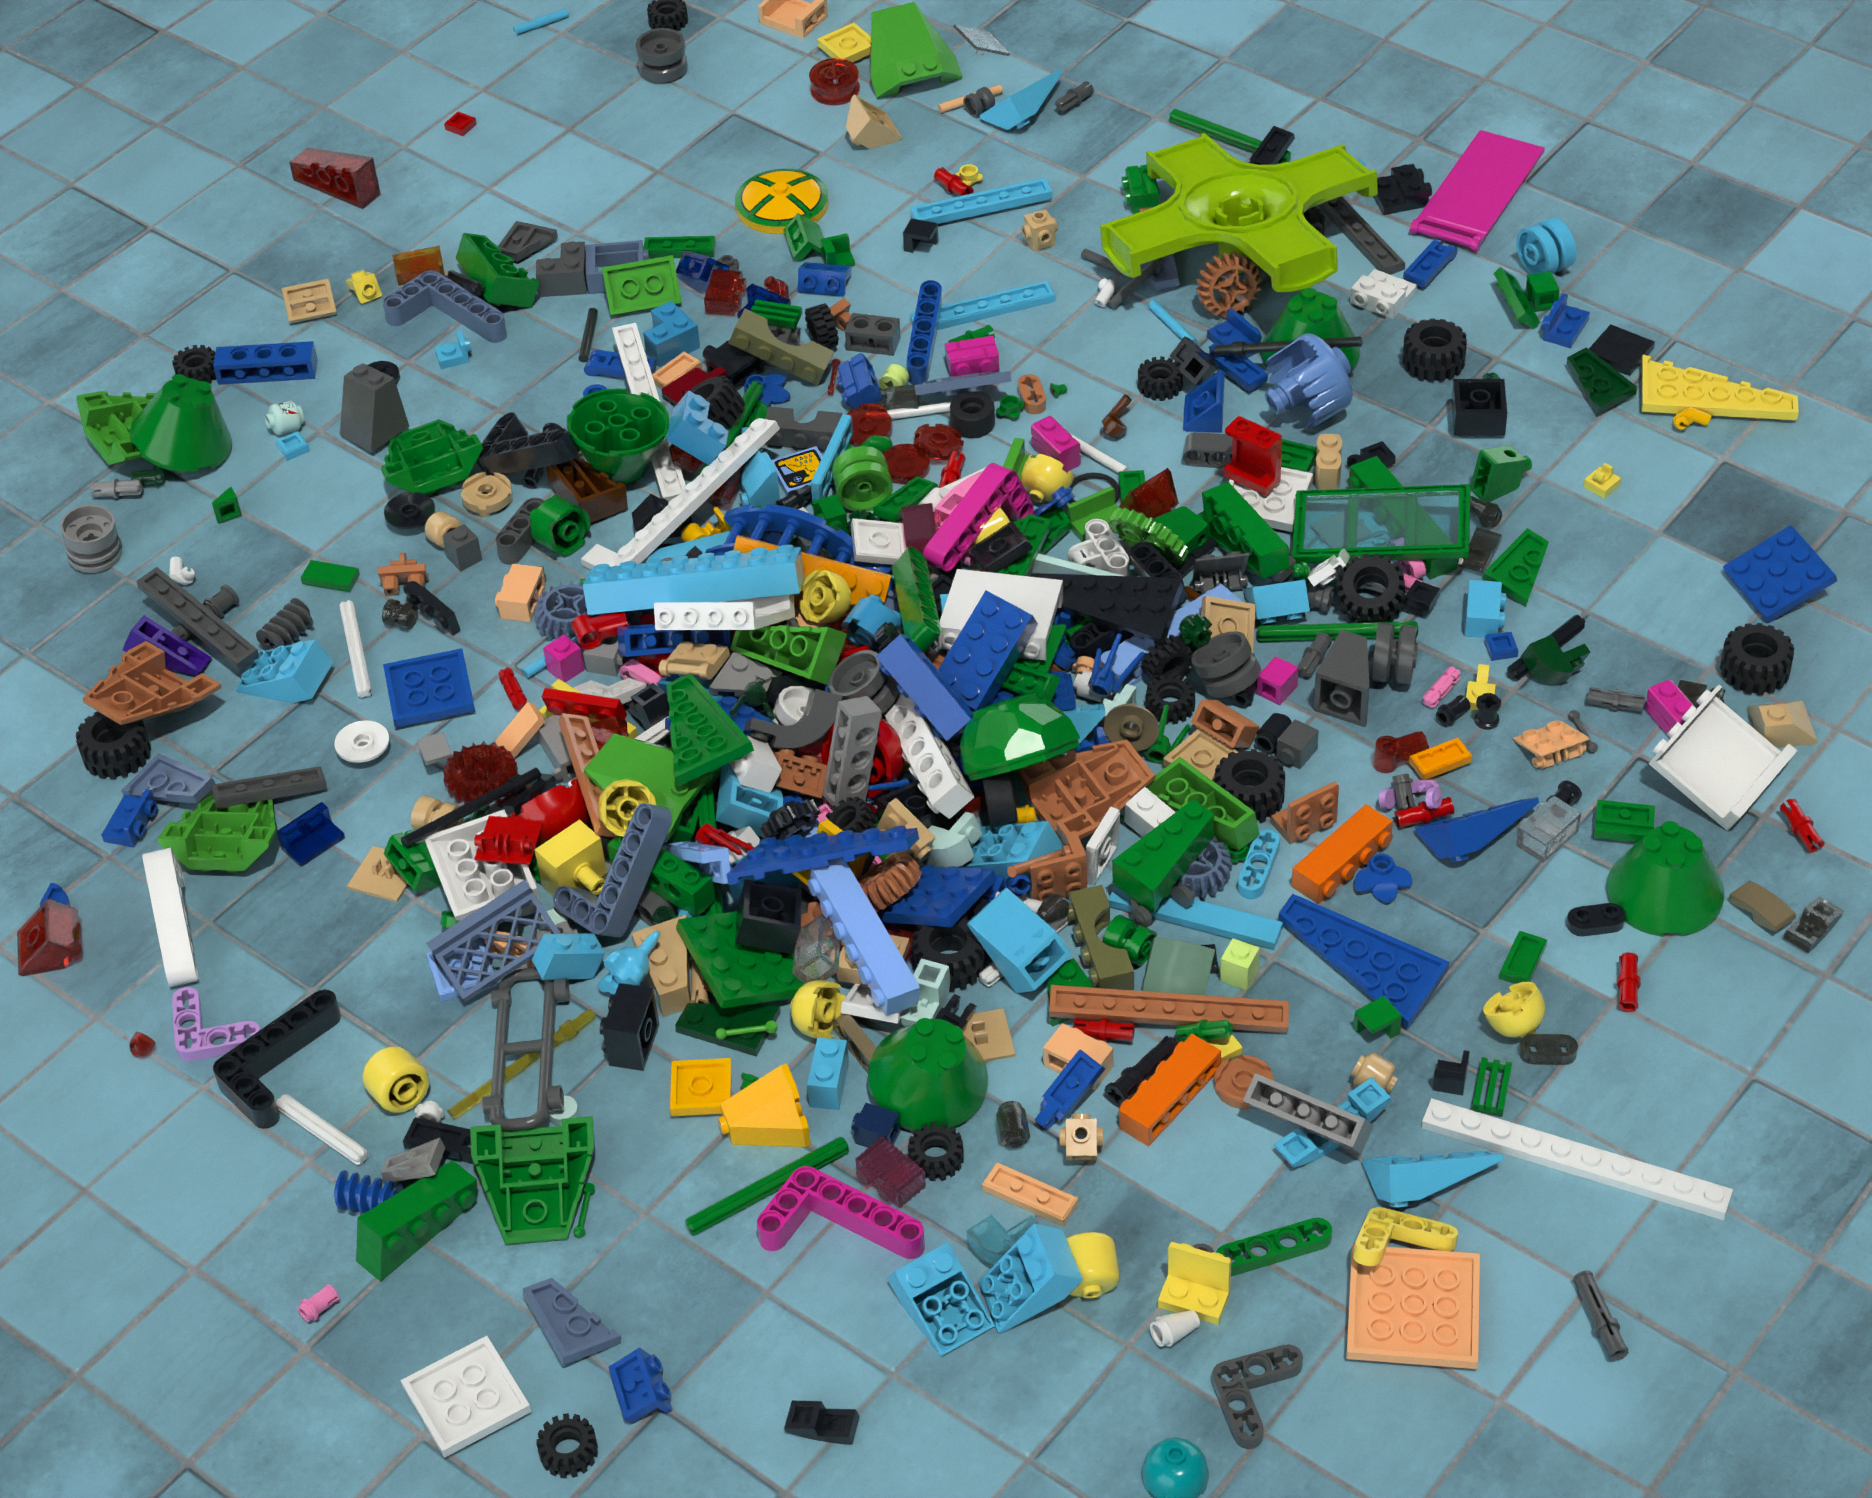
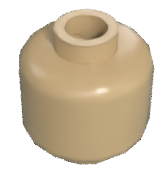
[424,511,462,548]
[1350,1053,1398,1094]

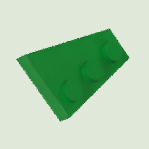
[1482,528,1549,607]

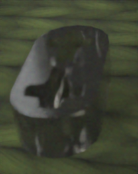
[1519,1034,1578,1065]

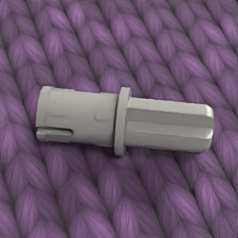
[90,479,143,499]

